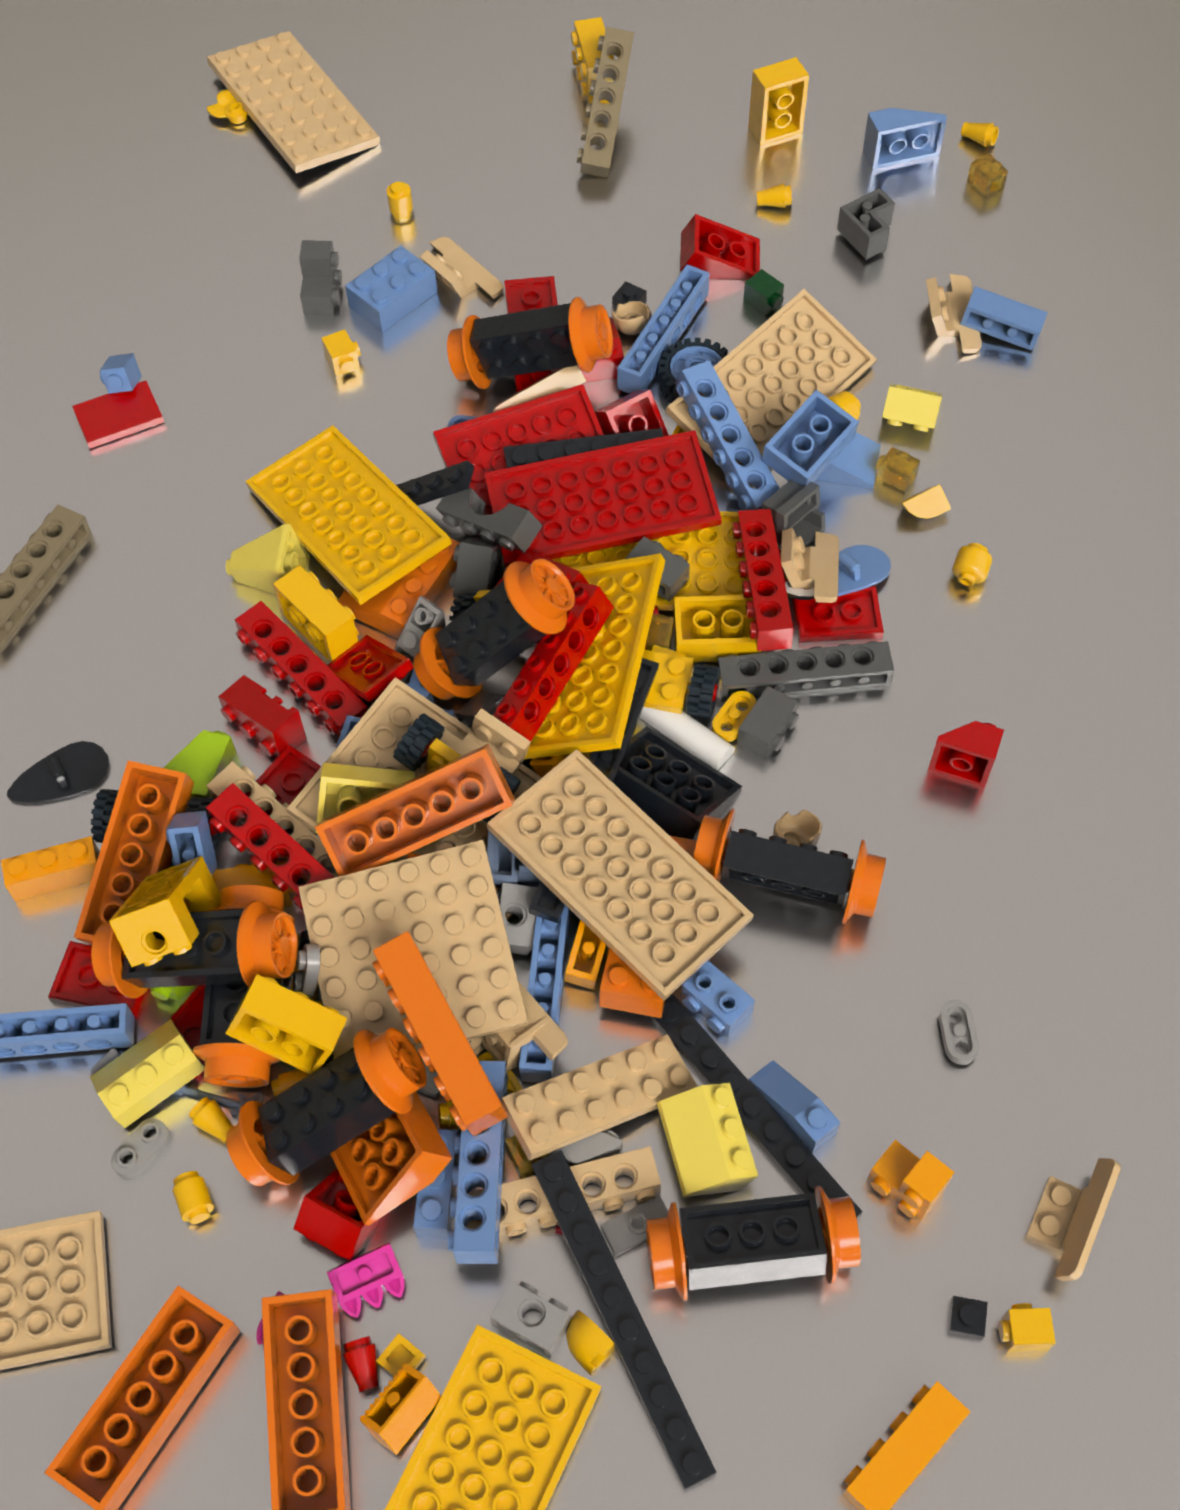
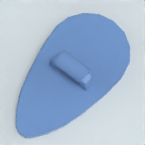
[838,545,891,596]

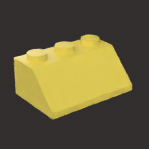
[316,763,415,833]
[90,1019,204,1128]
[657,1083,758,1197]

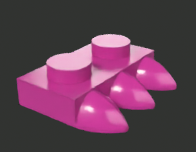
[327,1243,404,1318]

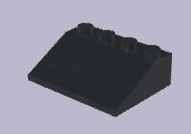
[614,726,742,842]

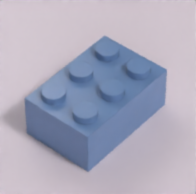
[345,245,437,333]
[762,390,859,487]

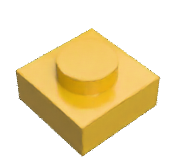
[376,1333,426,1376]

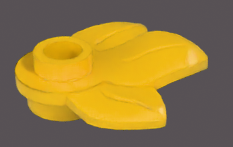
[206,90,248,124]

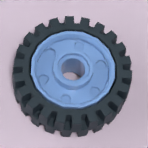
[658,338,728,403]

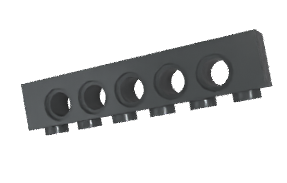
[717,641,894,702]

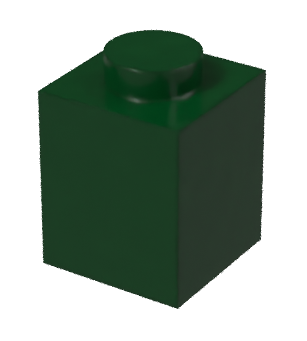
[743,269,784,316]

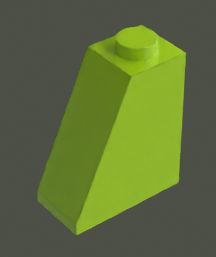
[163,730,236,799]

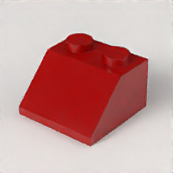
[595,389,669,436]
[928,721,1004,788]
[293,1169,383,1261]

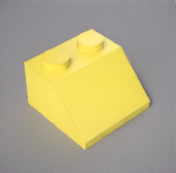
[882,383,943,432]

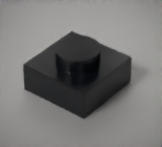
[612,281,647,306]
[948,1296,988,1339]

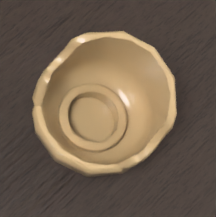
[611,301,652,335]
[773,809,822,846]

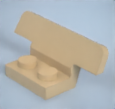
[420,237,504,299]
[926,274,982,353]
[493,366,586,412]
[781,527,839,603]
[440,708,531,800]
[482,981,568,1072]
[1025,1158,1121,1281]

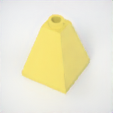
[226,523,310,595]

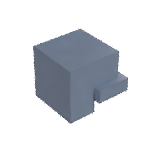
[486,821,540,887]

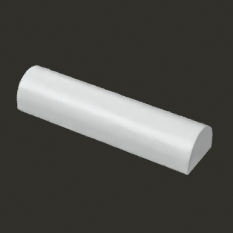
[640,707,735,770]

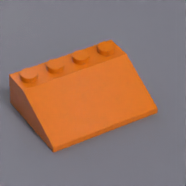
[338,538,460,639]
[330,1092,452,1225]

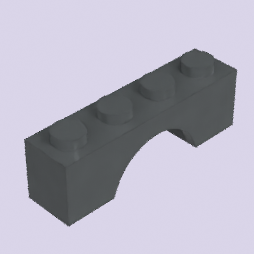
[436,488,543,553]

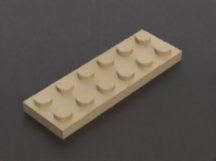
[500,1034,698,1161]

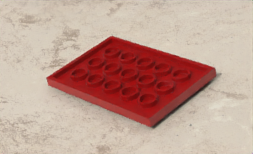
[433,384,604,515]

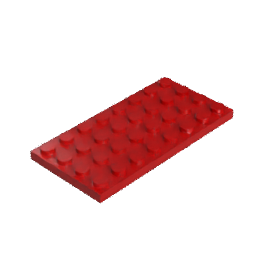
[484,430,722,569]

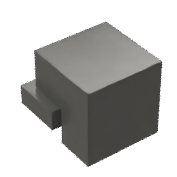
[762,480,825,547]

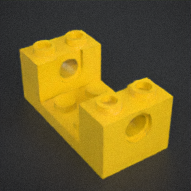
[109,856,221,967]

